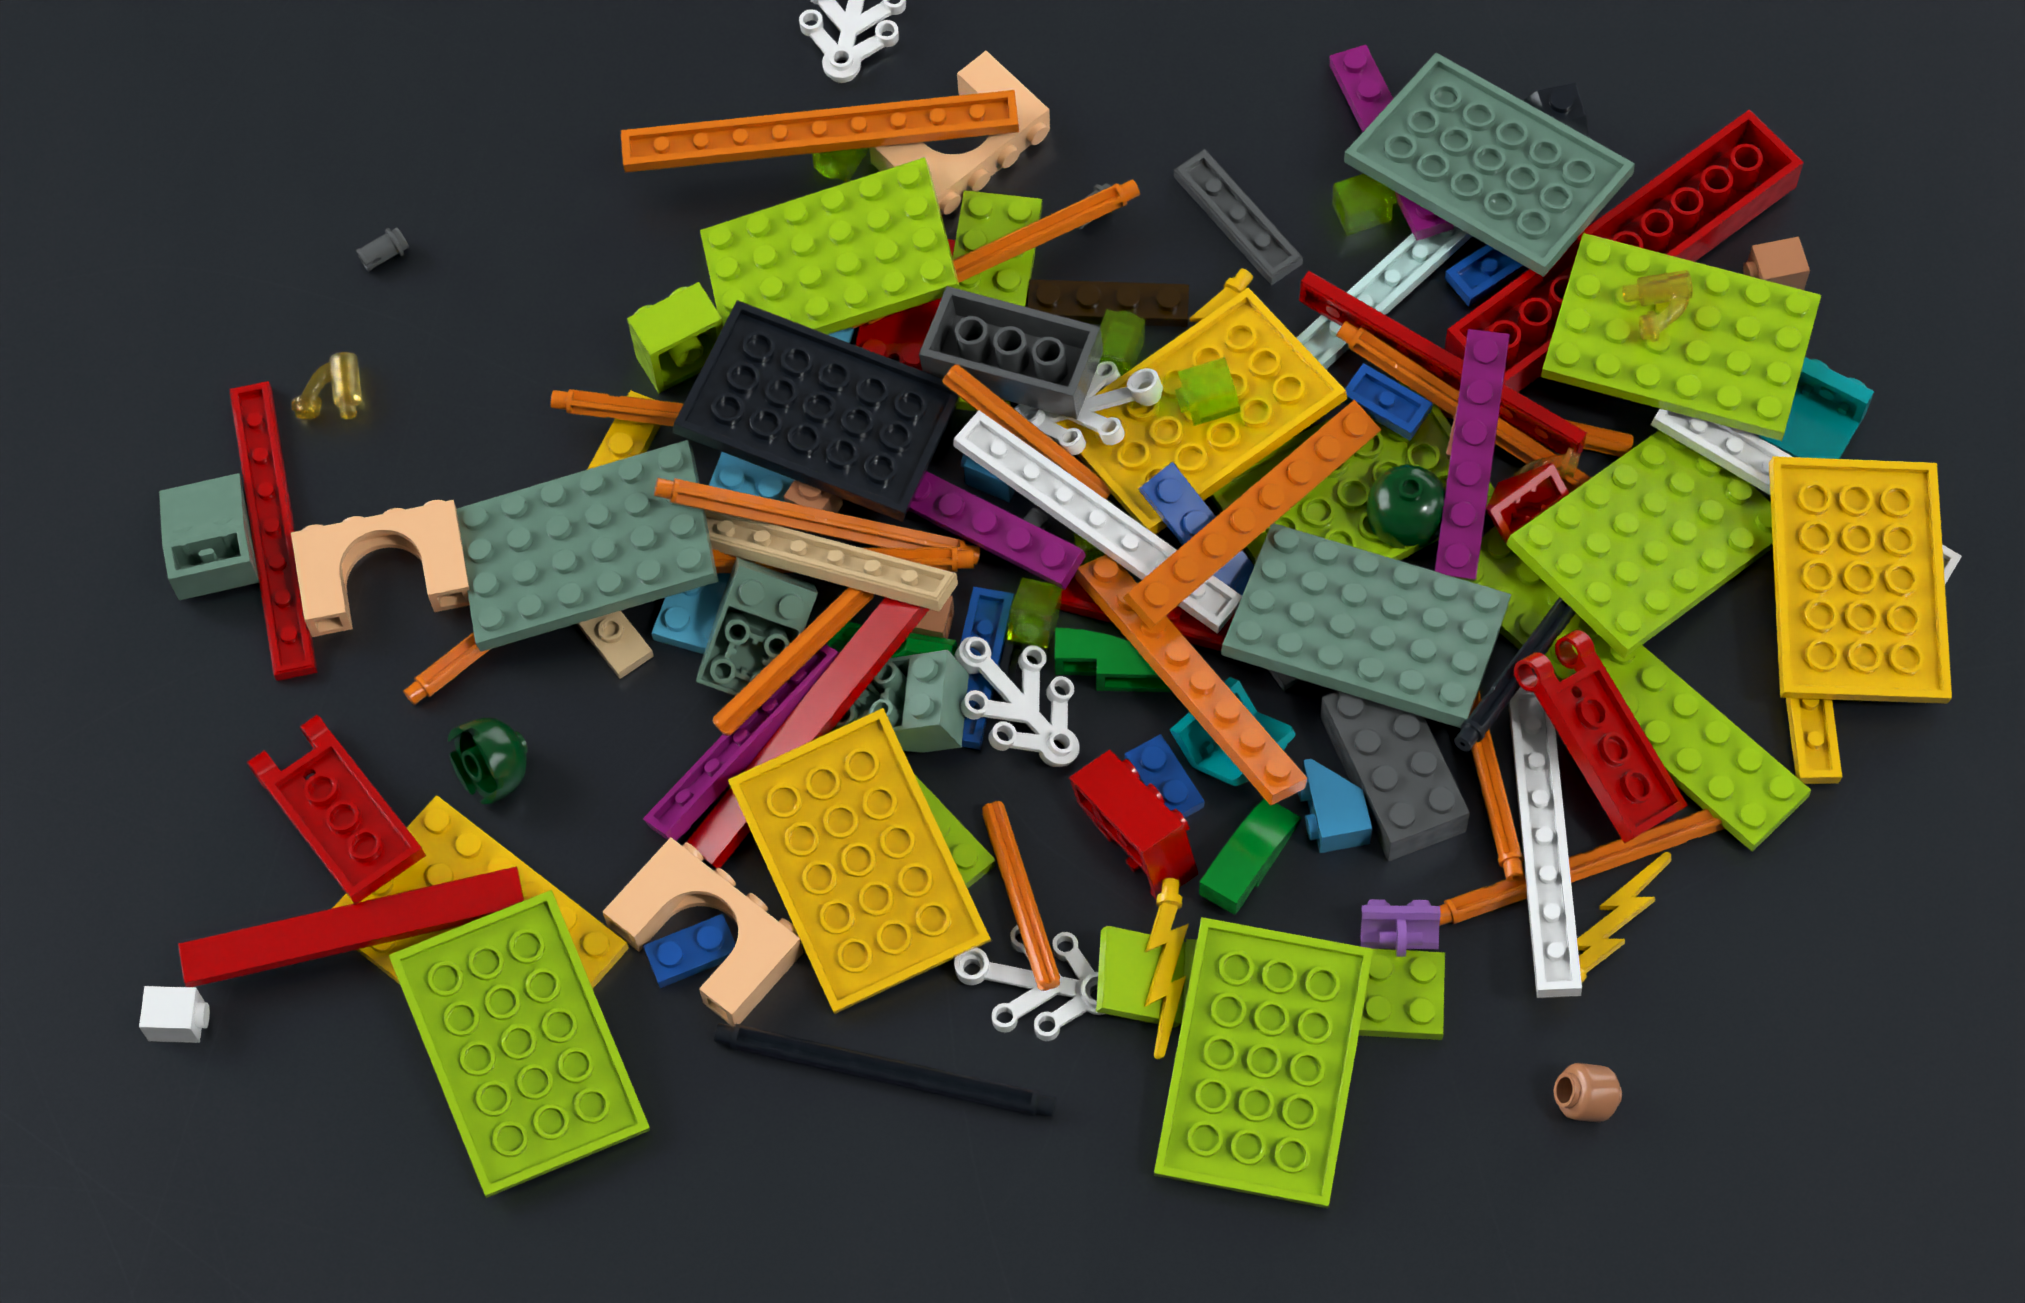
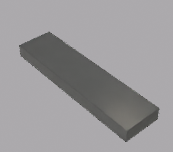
[1174,149,1303,285]

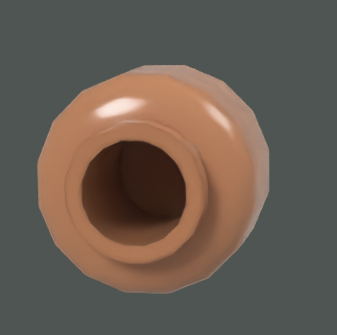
[1554,1063,1622,1123]

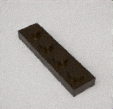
[1028,279,1189,327]

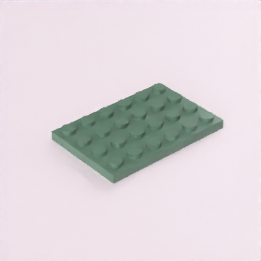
[1344,53,1635,277]
[457,440,719,652]
[1221,523,1511,728]

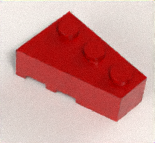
[1069,749,1199,900]

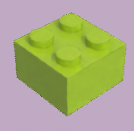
[627,282,723,394]

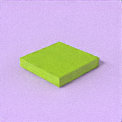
[1096,926,1186,1028]

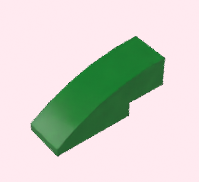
[1055,627,1172,692]
[1199,799,1302,916]

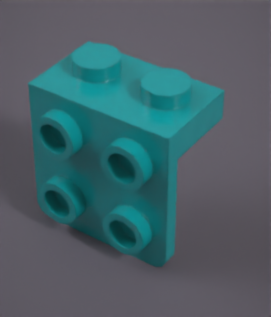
[1758,357,1874,459]
[1170,677,1296,786]

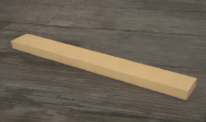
[705,510,958,611]

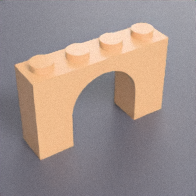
[869,51,1050,215]
[291,500,470,637]
[603,837,803,1026]

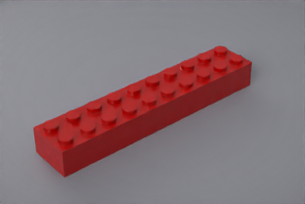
[1444,109,1804,392]

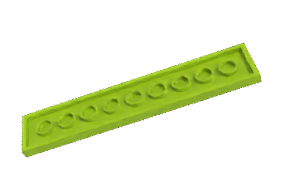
[1465,526,1811,852]

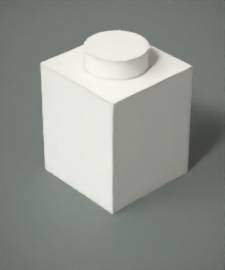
[139,986,210,1043]

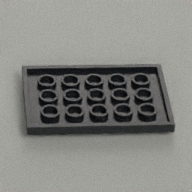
[673,300,960,522]

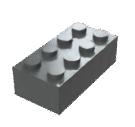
[919,286,1103,419]
[1320,691,1470,862]

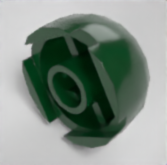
[1367,464,1446,549]
[448,718,528,805]

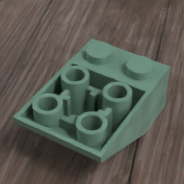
[159,473,259,600]
[696,557,818,696]
[831,650,969,753]

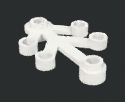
[799,0,906,83]
[1014,361,1163,456]
[954,637,1079,767]
[954,925,1104,1041]

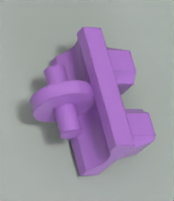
[1360,899,1441,957]

